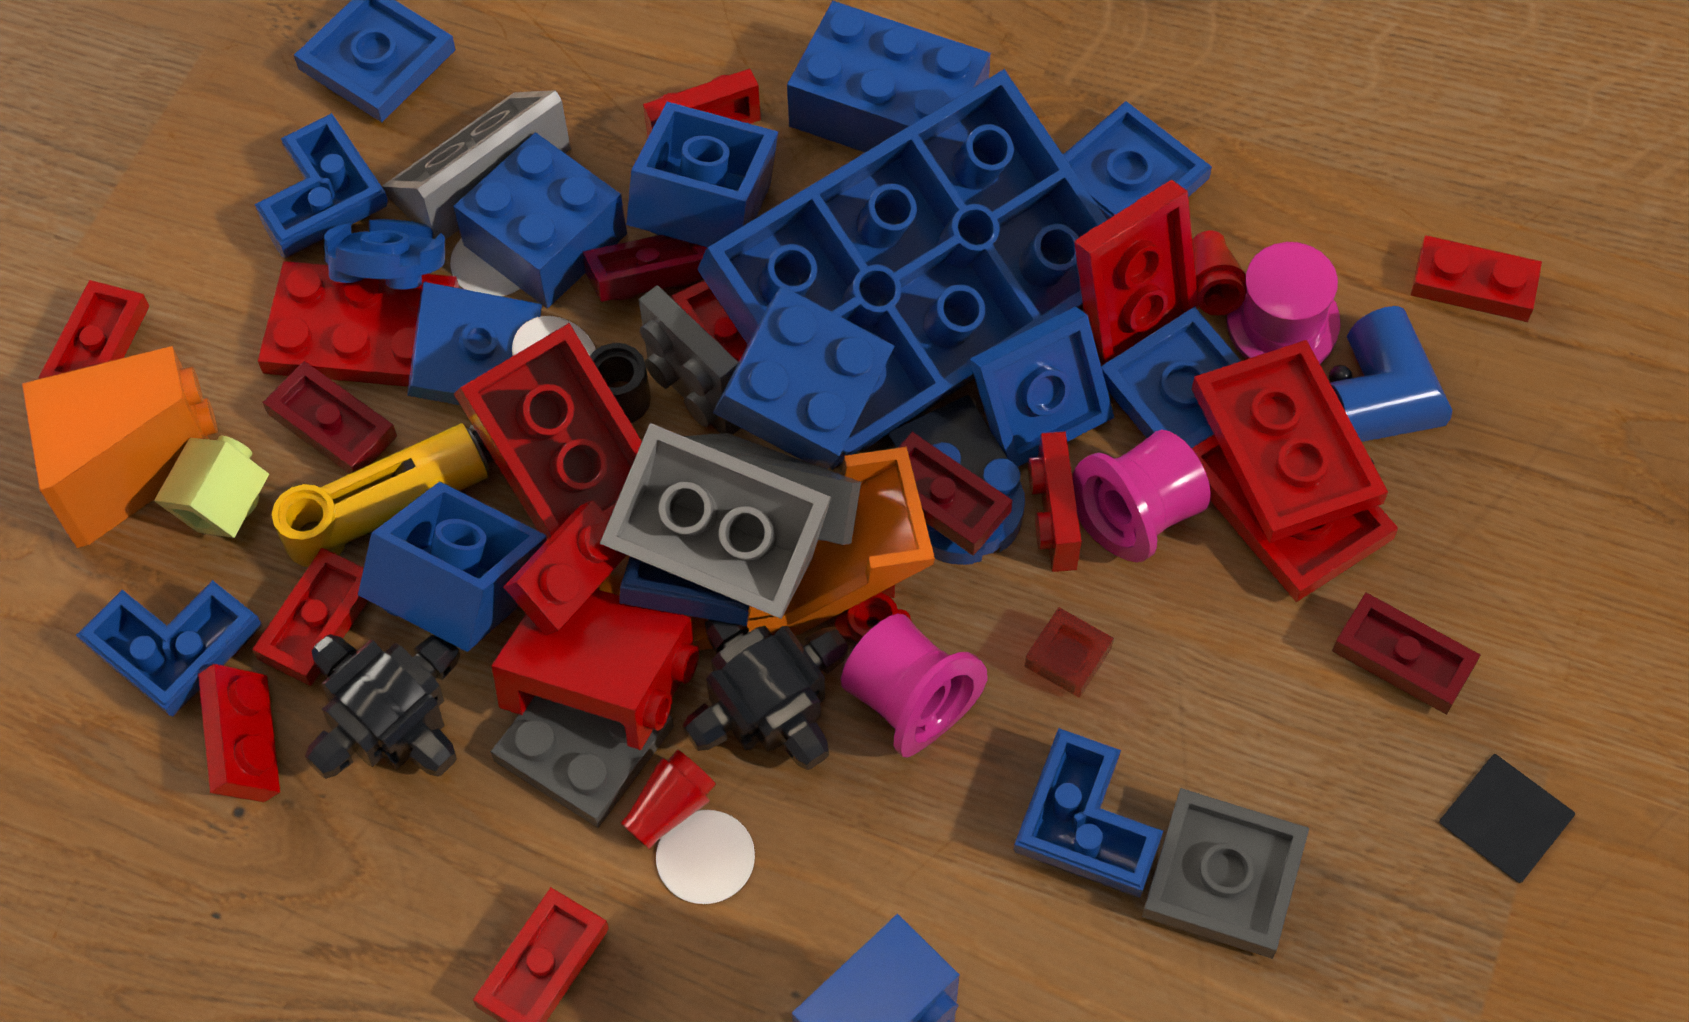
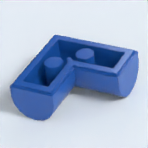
[254,113,388,259]
[1330,306,1452,442]
[76,580,262,717]
[1013,728,1163,898]

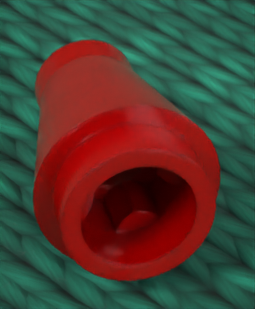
[1192,230,1247,316]
[620,749,716,850]

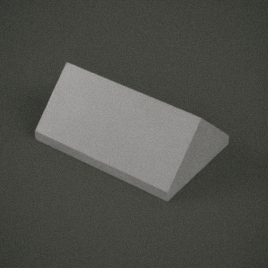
[382,90,571,240]
[600,423,831,619]

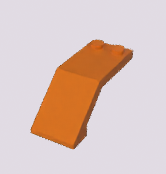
[597,447,935,651]

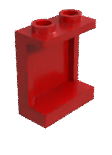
[491,589,699,750]

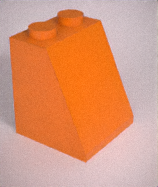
[22,346,218,548]

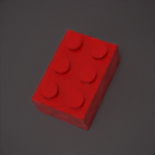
[454,323,642,541]

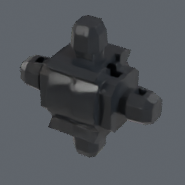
[683,619,849,770]
[305,634,460,779]

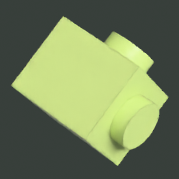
[154,435,269,538]

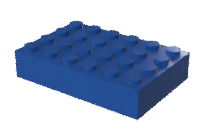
[697,69,1107,470]

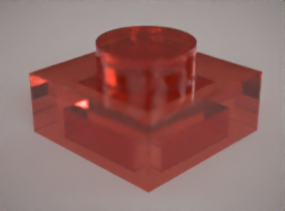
[1024,607,1114,698]

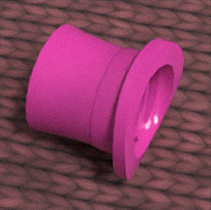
[1227,242,1340,364]
[1072,430,1211,563]
[841,614,988,758]

